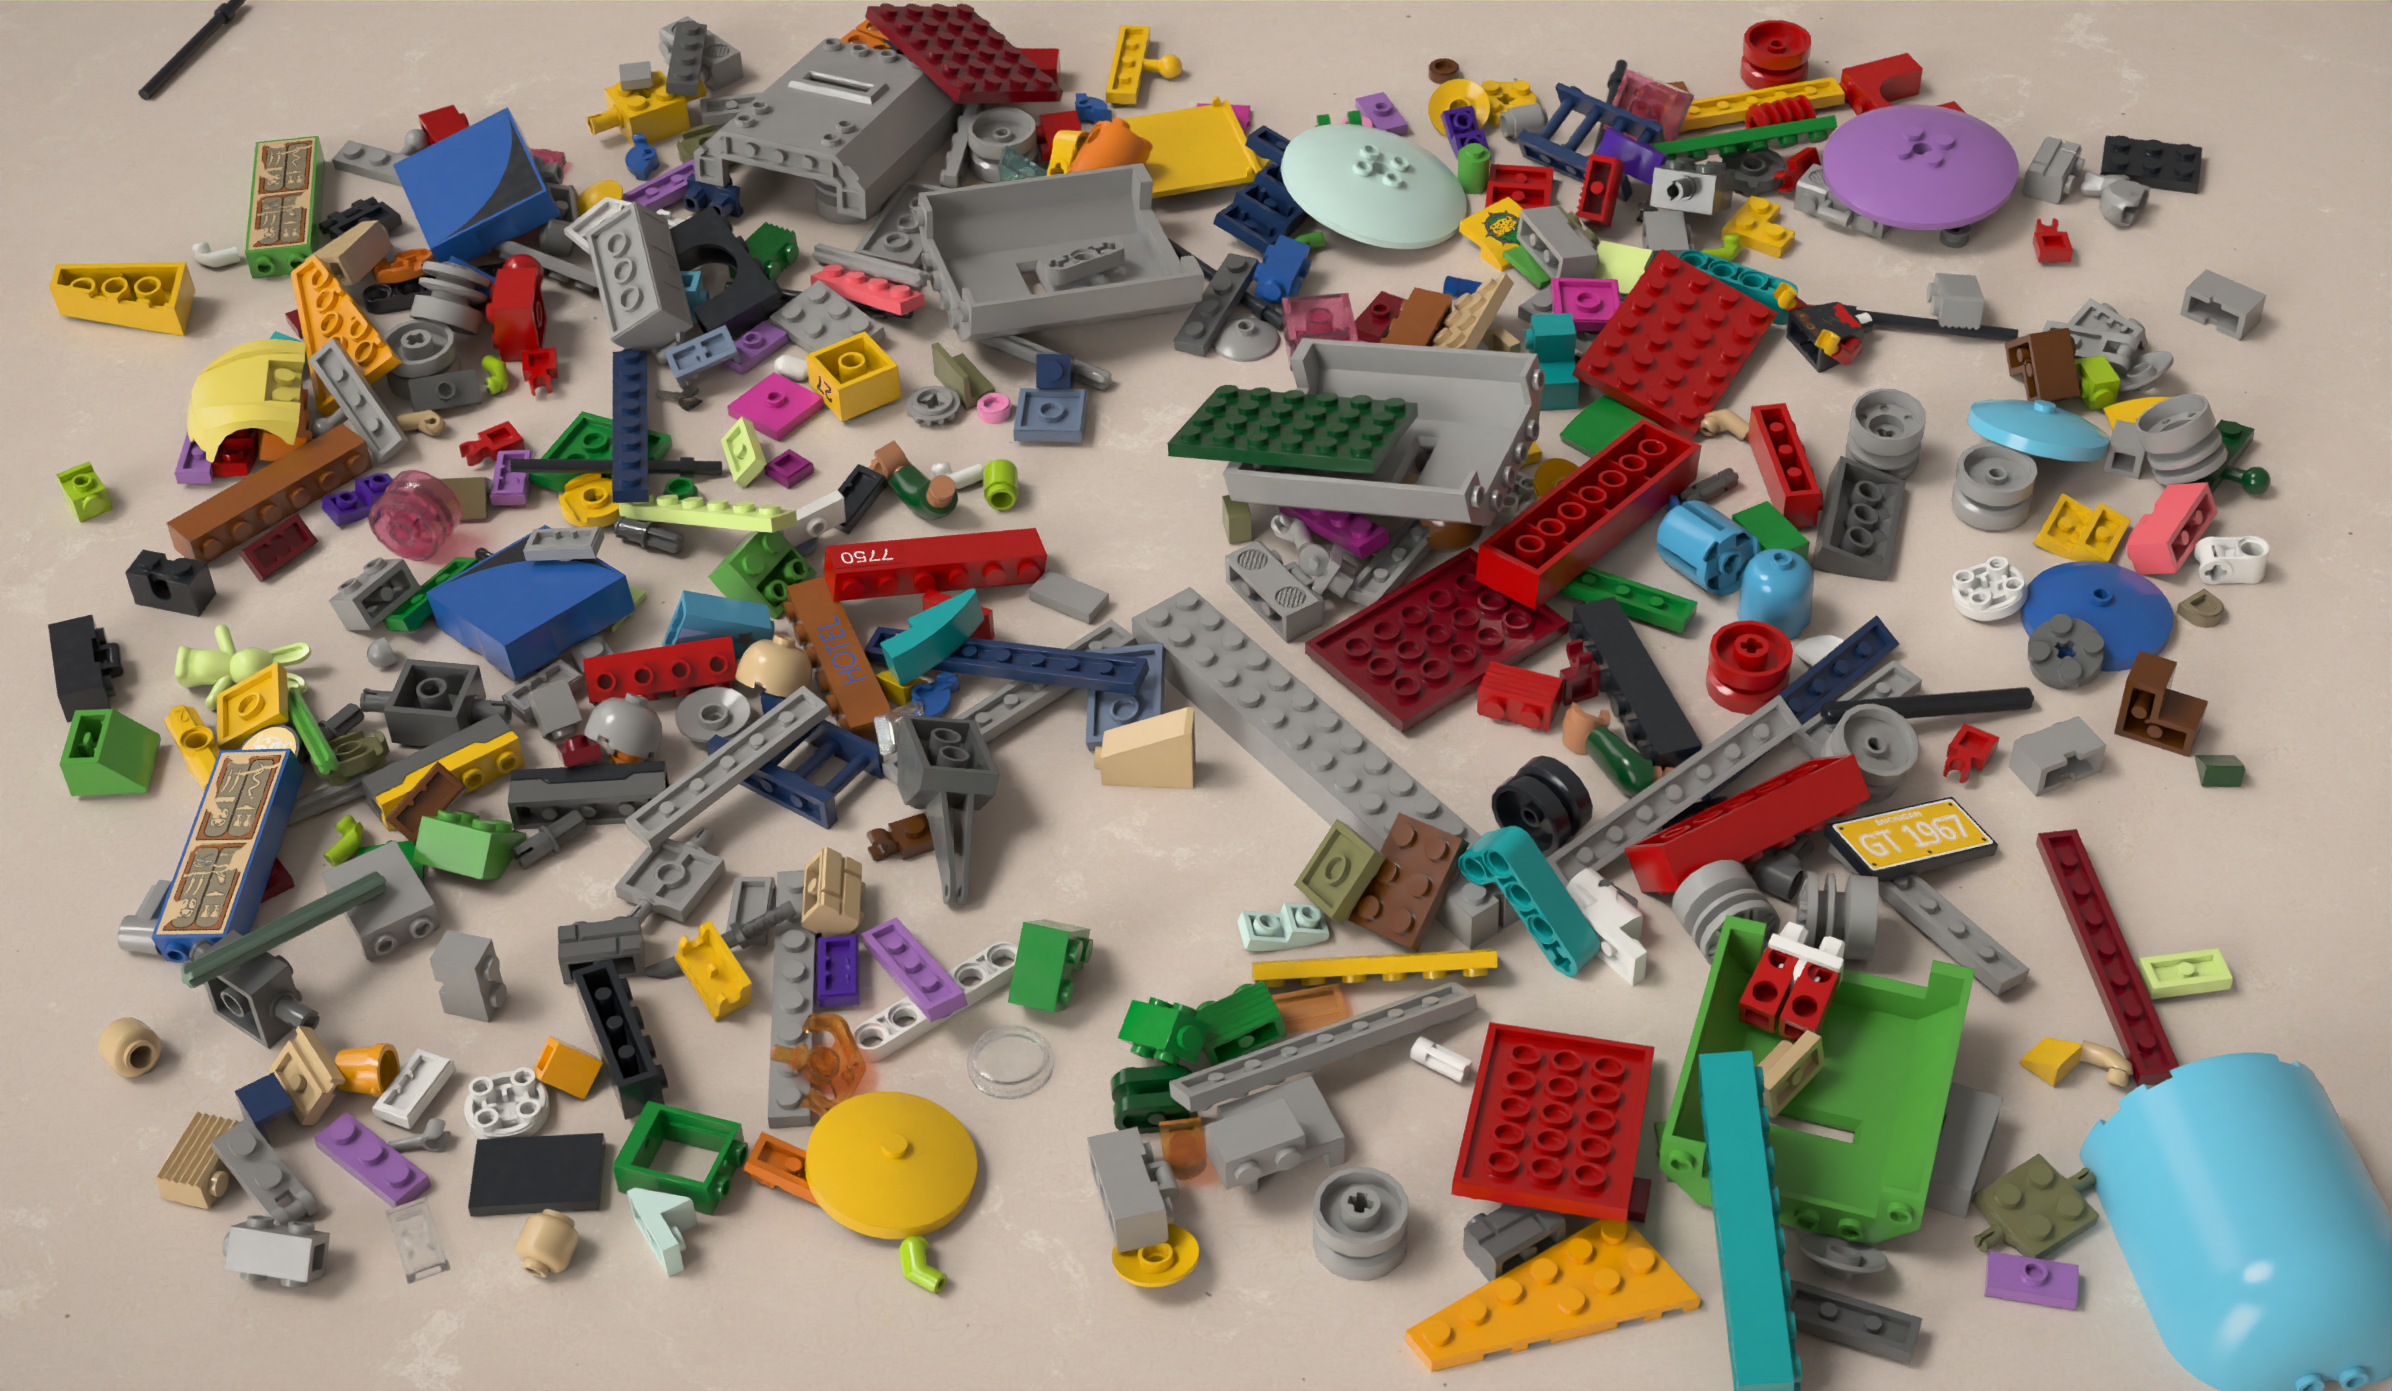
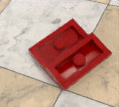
[1485,164,1554,209]

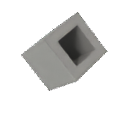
[2103,420,2146,479]
[526,678,582,740]

